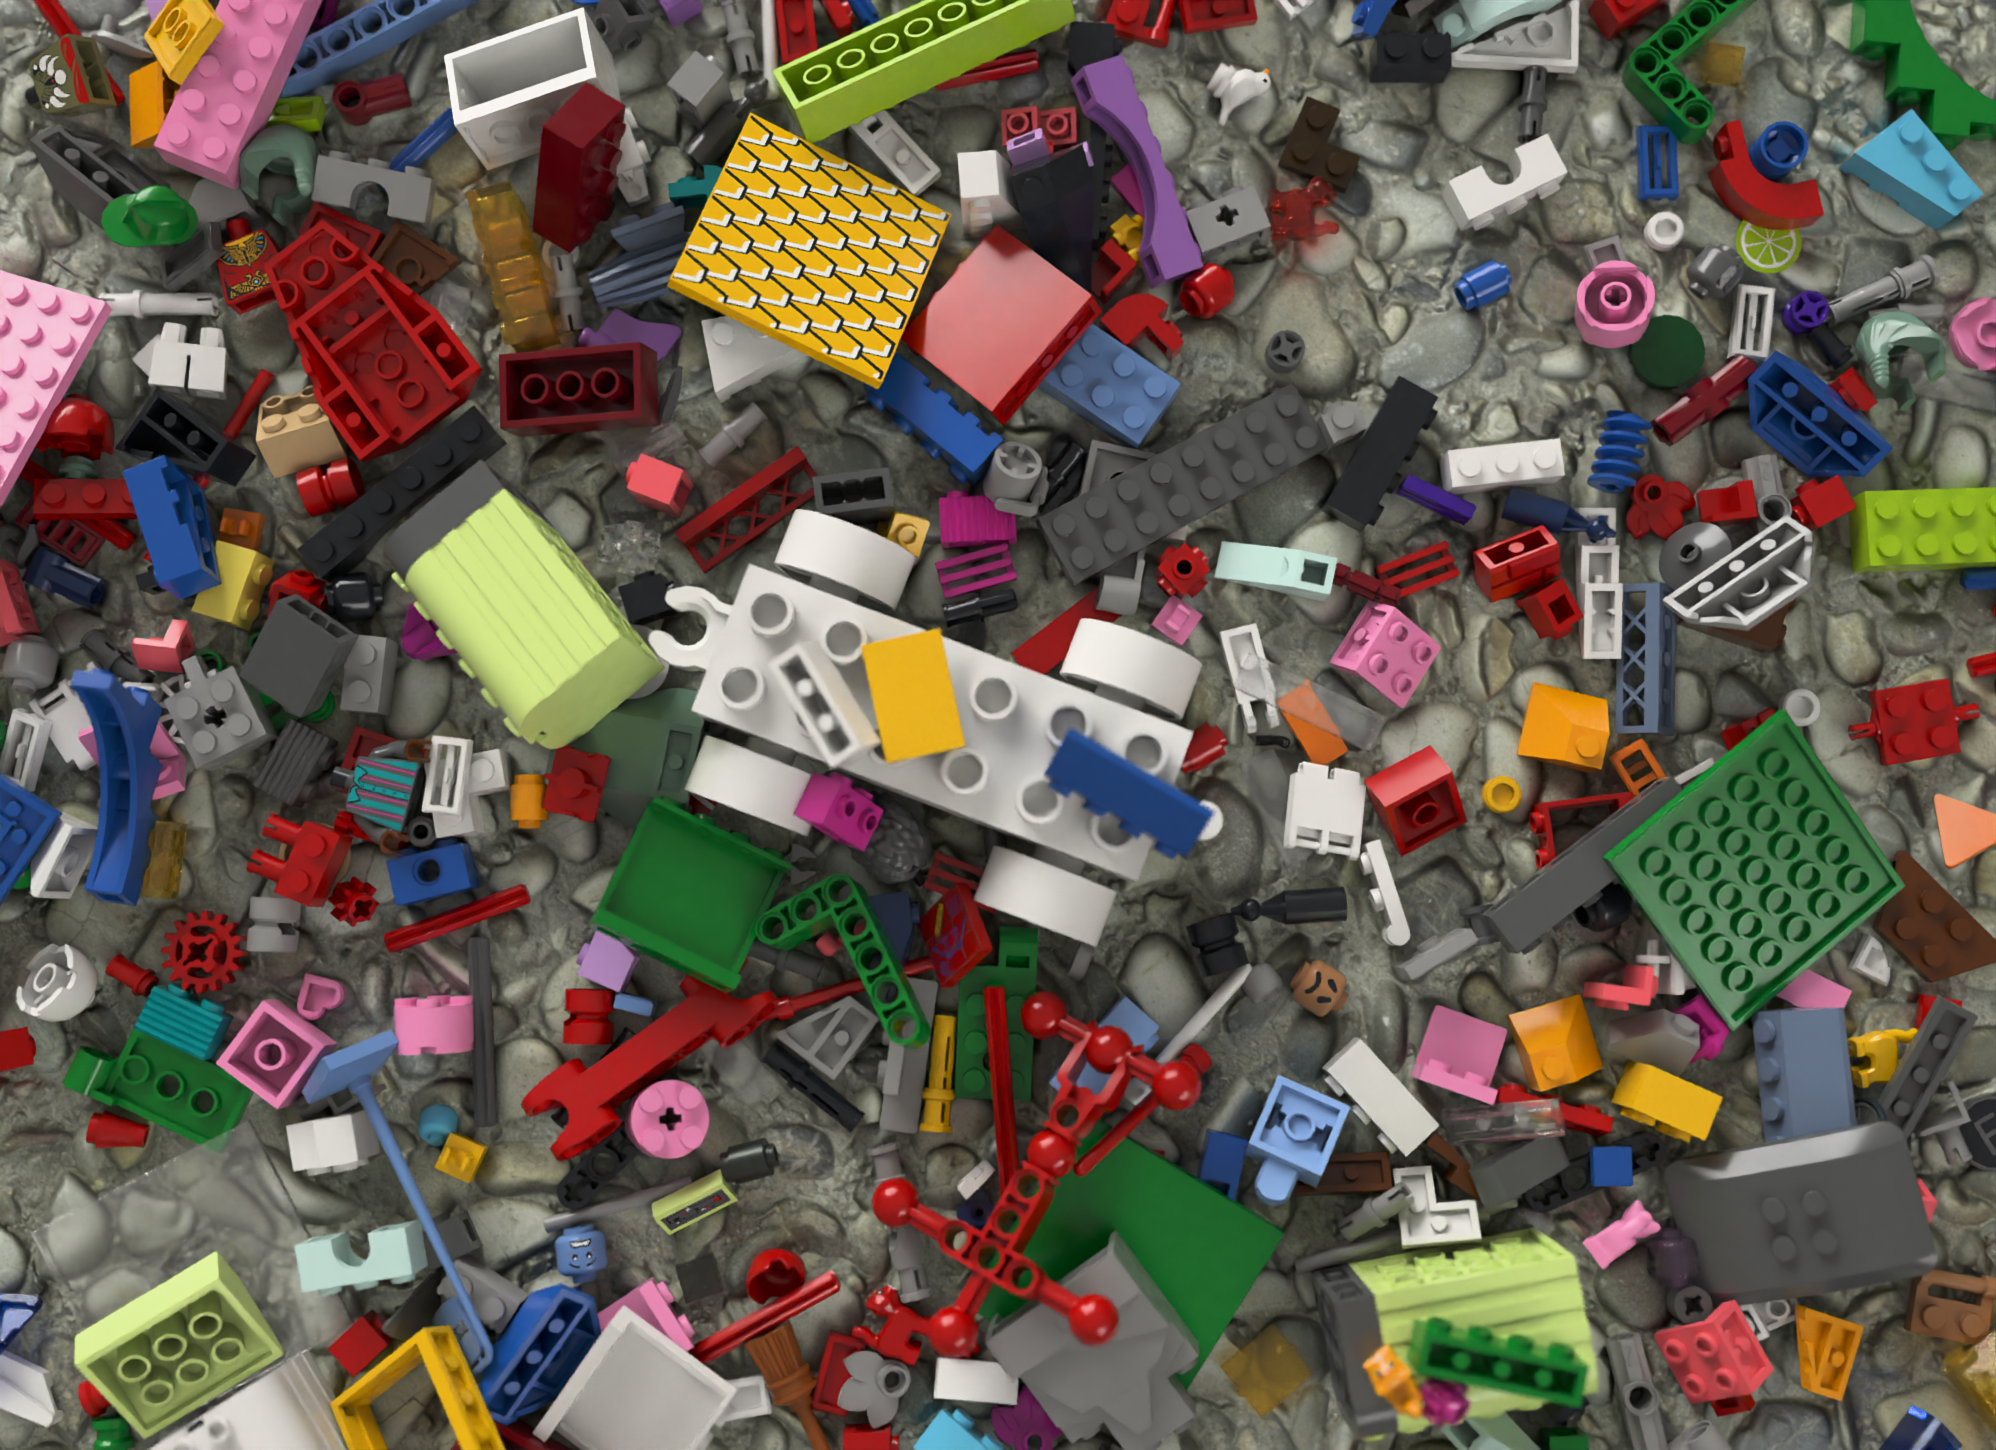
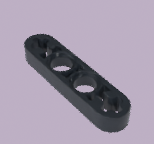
[1522,1131,1666,1212]

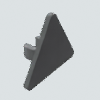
[383,1273,441,1343]

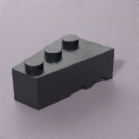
[115,387,256,487]

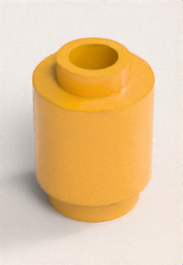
[510,774,549,829]

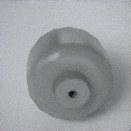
[1241,963,1282,1004]

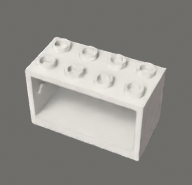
[444,7,625,170]

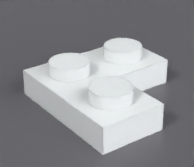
[1392,1165,1481,1249]

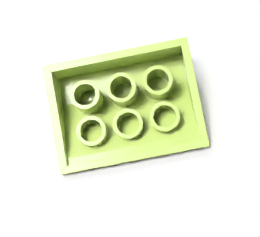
[74,1251,284,1440]

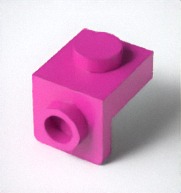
[1670,994,1730,1064]

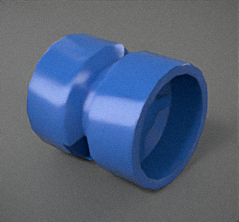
[1748,121,1809,183]

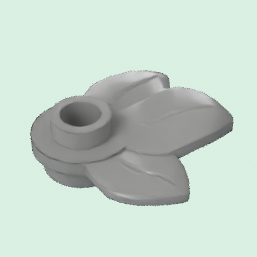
[837,1351,911,1428]

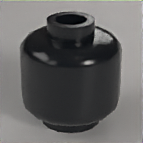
[326,572,383,623]
[1573,882,1632,933]

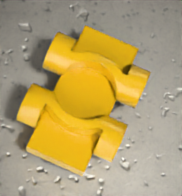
[1108,214,1144,268]

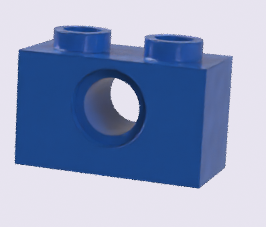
[386,838,480,906]

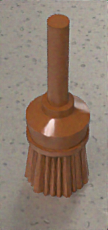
[744,1320,831,1450]

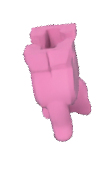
[1583,1200,1661,1270]

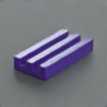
[1396,475,1477,526]

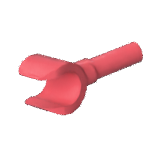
[815,921,866,957]

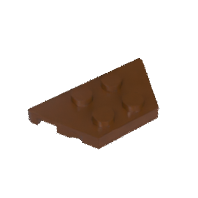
[1872,850,1996,983]

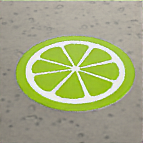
[1735,220,1802,274]

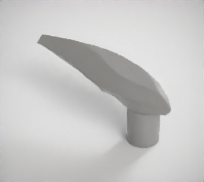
[91,14,156,58]

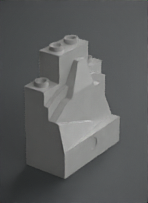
[984,1230,1199,1450]

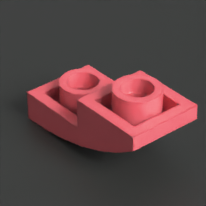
[1001,106,1080,149]

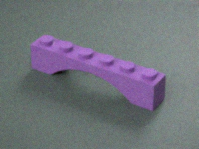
[1070,55,1203,289]

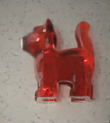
[1268,177,1340,241]

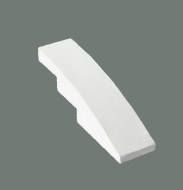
[1575,508,1623,659]

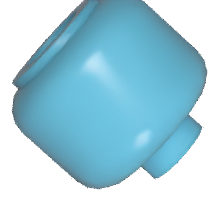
[418,1104,458,1146]

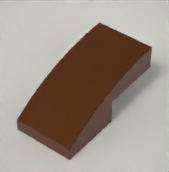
[1422,1132,1482,1203]

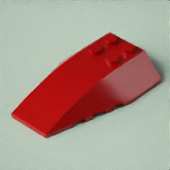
[264,219,483,462]

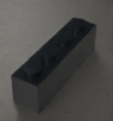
[1322,376,1438,532]

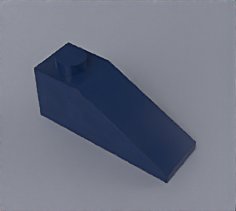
[865,891,921,1004]

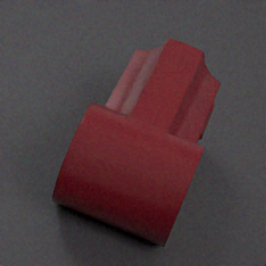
[332,73,412,126]

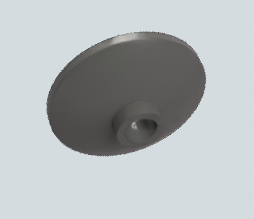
[1659,522,1733,591]

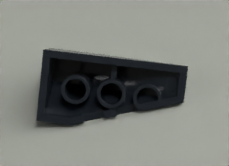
[1009,144,1093,294]

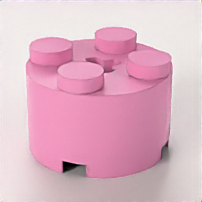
[1574,261,1655,348]
[394,995,474,1055]
[625,1080,709,1159]

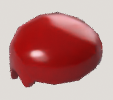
[745,1249,807,1305]

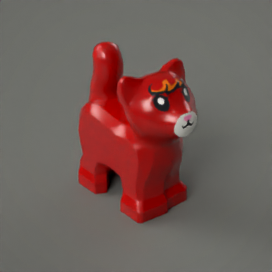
[851,1285,932,1367]

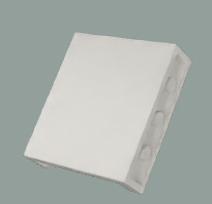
[533,1305,737,1450]

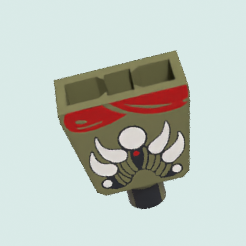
[25,33,117,117]

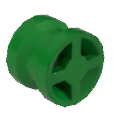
[92,1413,134,1450]

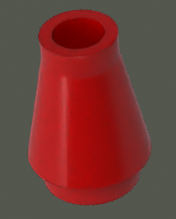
[86,1110,150,1148]

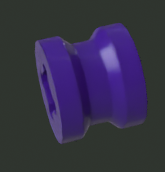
[1781,291,1829,335]

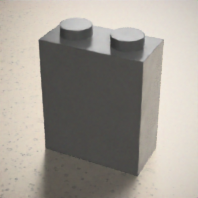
[812,467,894,525]
[239,594,358,718]

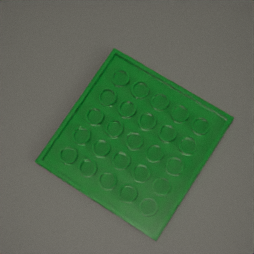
[1602,710,1905,1032]

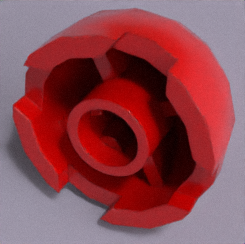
[36,394,115,461]

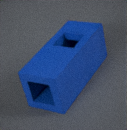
[1196,1128,1248,1200]

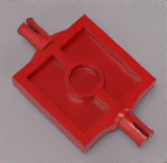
[1848,678,1980,765]

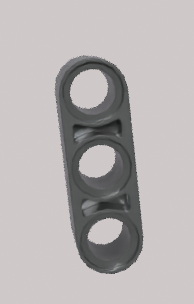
[1468,1127,1571,1208]

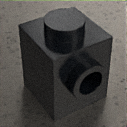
[618,571,678,626]

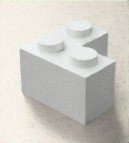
[424,749,514,839]
[286,1110,380,1176]

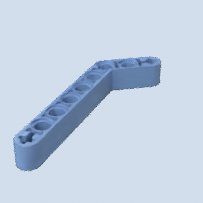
[278,0,480,98]

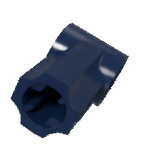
[21,546,106,609]

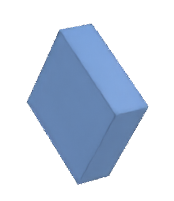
[613,992,659,1017]

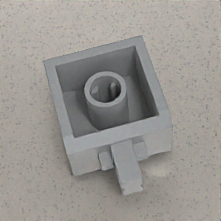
[163,655,280,771]

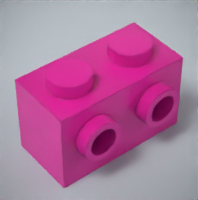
[794,772,884,852]

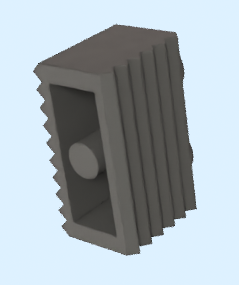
[252,718,338,807]

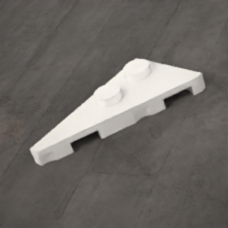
[1451,0,1579,73]

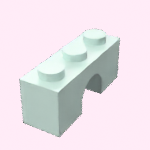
[294,1220,428,1296]

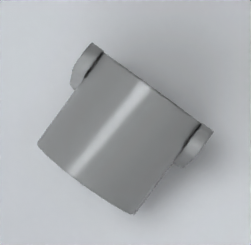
[983,441,1050,517]

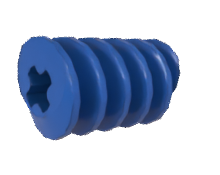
[1587,410,1652,494]

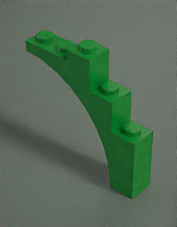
[1849,0,1996,151]

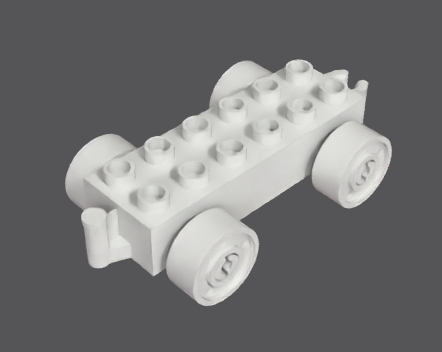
[648,509,1223,947]

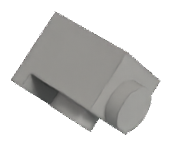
[1313,401,1368,452]

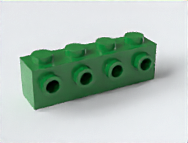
[1406,1316,1589,1408]

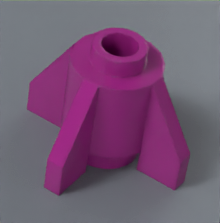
[401,600,458,662]

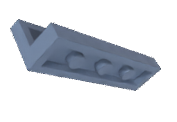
[1615,582,1676,736]

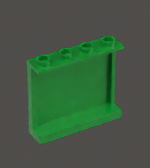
[587,796,792,994]

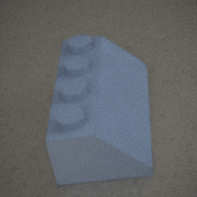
[1752,1007,1857,1142]

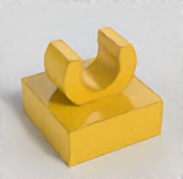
[434,1132,488,1183]

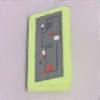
[651,1169,738,1235]

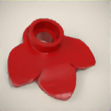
[1626,474,1696,541]

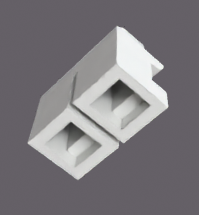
[148,322,229,400]

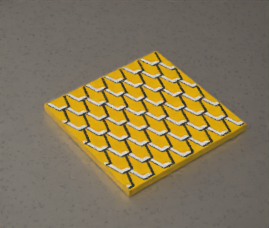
[667,112,952,389]

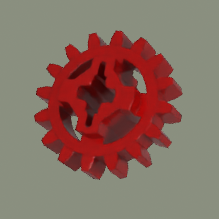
[160,910,249,993]

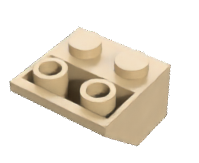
[256,385,347,478]

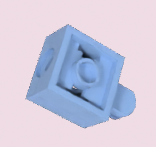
[1245,1074,1351,1206]

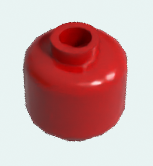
[1179,263,1235,319]

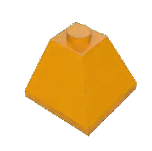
[1516,682,1610,773]
[1507,994,1603,1092]

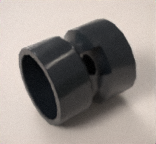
[1186,912,1249,978]

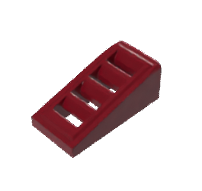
[14,494,106,569]

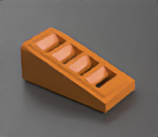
[1607,738,1666,797]

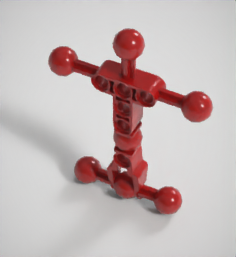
[871,991,1202,1358]

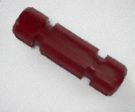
[1332,563,1402,607]

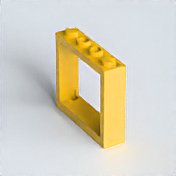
[330,1325,505,1450]

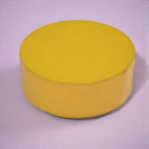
[1481,776,1522,814]

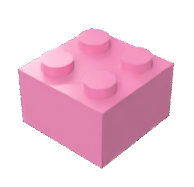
[216,999,338,1109]

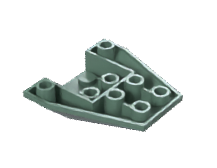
[546,688,710,828]

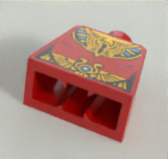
[217,218,282,315]

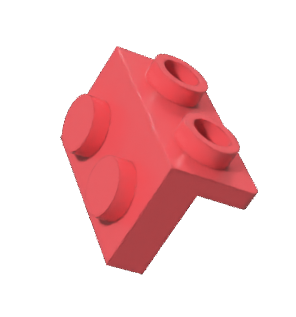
[1583,965,1658,1011]

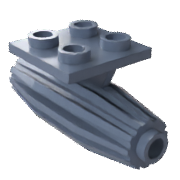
[588,202,693,309]

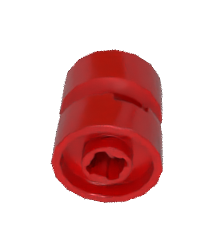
[296,456,365,518]
[563,988,615,1045]

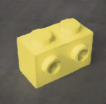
[191,540,275,631]

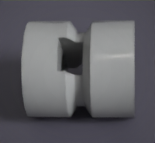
[246,897,301,952]

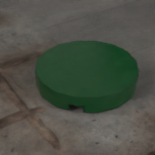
[1628,314,1705,390]

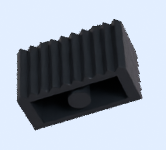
[1369,31,1452,83]

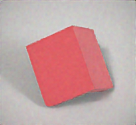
[131,619,196,674]

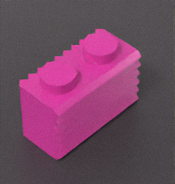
[939,491,1016,548]

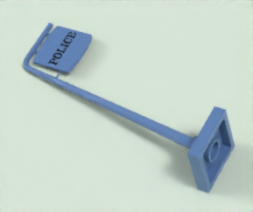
[302,1029,493,1379]

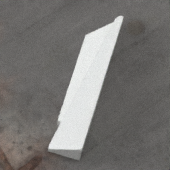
[0,1348,64,1427]

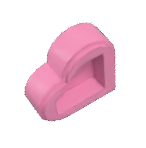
[297,973,348,1020]

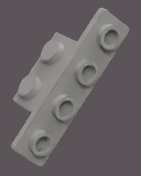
[877,977,938,1134]

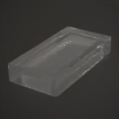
[699,1038,779,1108]

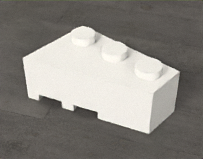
[957,150,1026,238]
[701,316,807,403]

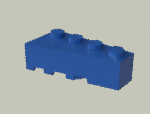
[862,352,1004,488]

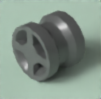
[1265,330,1305,374]
[1665,1281,1713,1324]

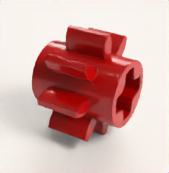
[328,876,379,927]

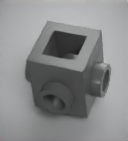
[590,0,654,52]

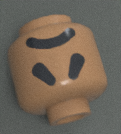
[1290,959,1349,1017]

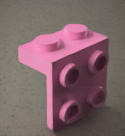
[597,1276,696,1352]

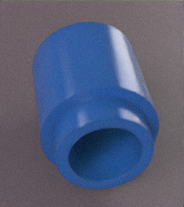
[1453,260,1512,311]

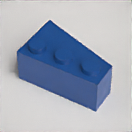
[122,455,221,600]

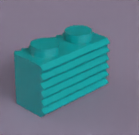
[134,982,234,1061]

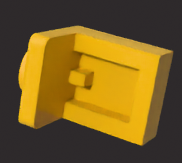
[875,511,930,557]

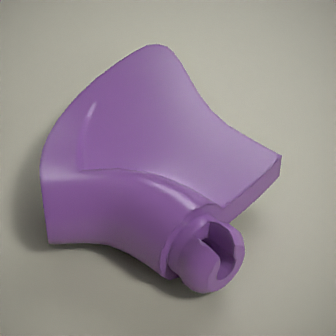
[578,307,681,364]

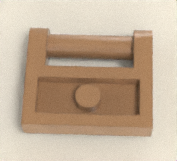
[1904,1268,1996,1347]

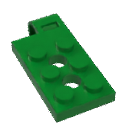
[955,926,1038,1101]
[62,1028,254,1154]

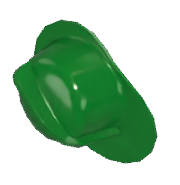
[101,185,198,248]

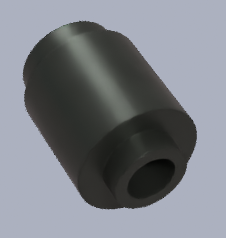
[720,1138,779,1184]

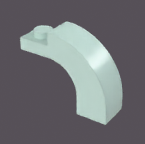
[1433,0,1563,53]

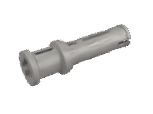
[1826,254,1940,326]

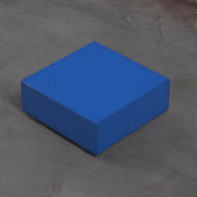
[1590,1146,1633,1186]

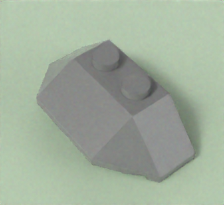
[1662,515,1814,631]

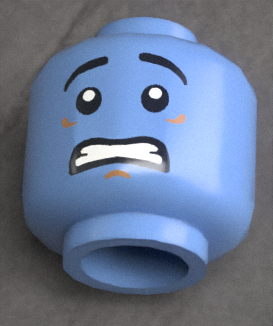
[555,1224,608,1283]

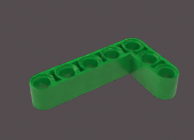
[1622,0,1756,145]
[755,873,931,1050]

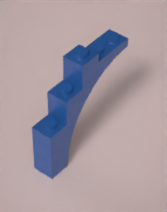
[70,668,163,906]

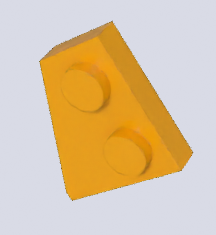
[1795,1303,1864,1401]

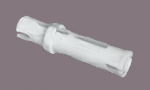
[99,289,219,320]

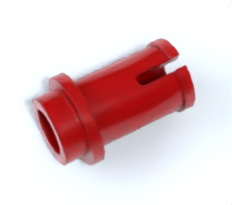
[105,953,159,997]

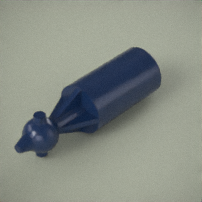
[1501,486,1617,543]

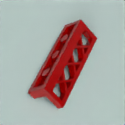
[675,446,818,574]

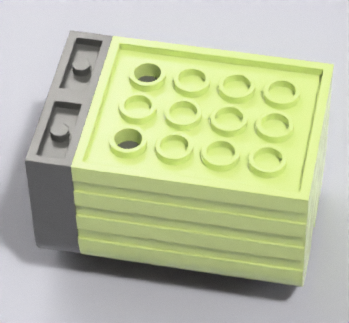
[383,459,665,749]
[1310,1227,1599,1441]

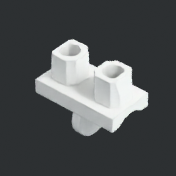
[1636,925,1696,995]

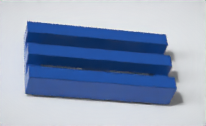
[1636,125,1679,201]

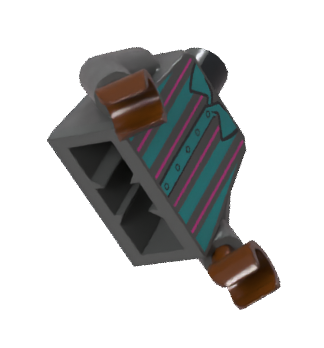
[330,739,432,857]

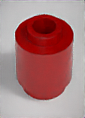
[1180,722,1228,774]

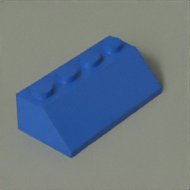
[1044,727,1215,860]

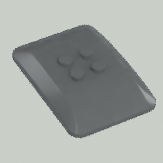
[1664,1121,1937,1307]

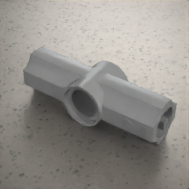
[1741,454,1792,536]
[1605,1332,1668,1450]

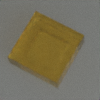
[1700,42,1745,87]

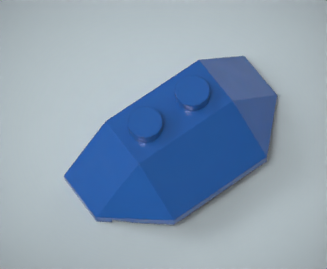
[1748,350,1893,477]
[478,1284,602,1425]

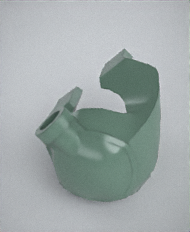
[239,125,320,227]
[1856,310,1947,411]

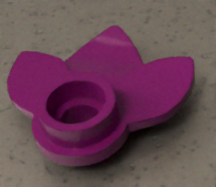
[991,1384,1064,1450]

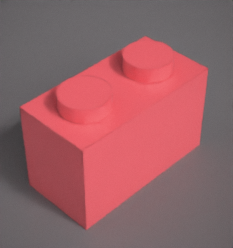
[625,453,694,519]

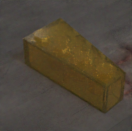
[466,181,561,353]

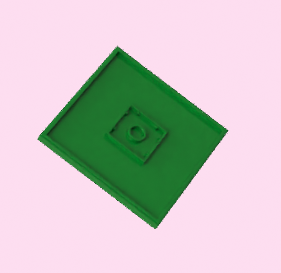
[977,1117,1284,1390]

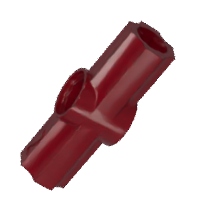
[1650,354,1758,447]

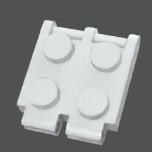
[29,660,102,771]
[1283,761,1366,861]

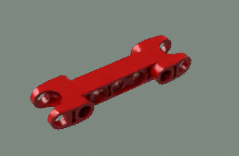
[521,956,779,1161]

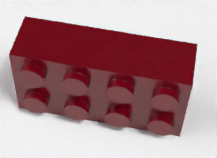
[532,82,626,253]
[499,342,659,437]

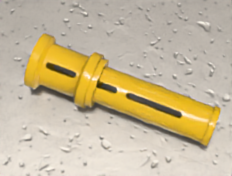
[918,1015,958,1133]

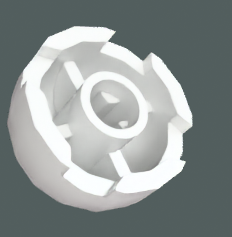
[16,944,97,1022]

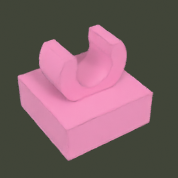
[1150,595,1203,647]

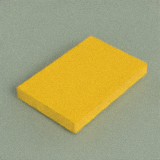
[144,0,225,85]
[861,628,966,764]

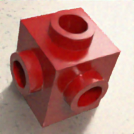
[1154,542,1211,600]
[267,570,328,618]

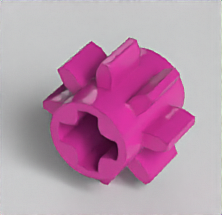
[1420,1376,1471,1427]

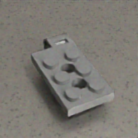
[1079,439,1158,617]

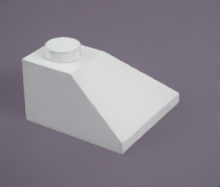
[30,811,98,899]

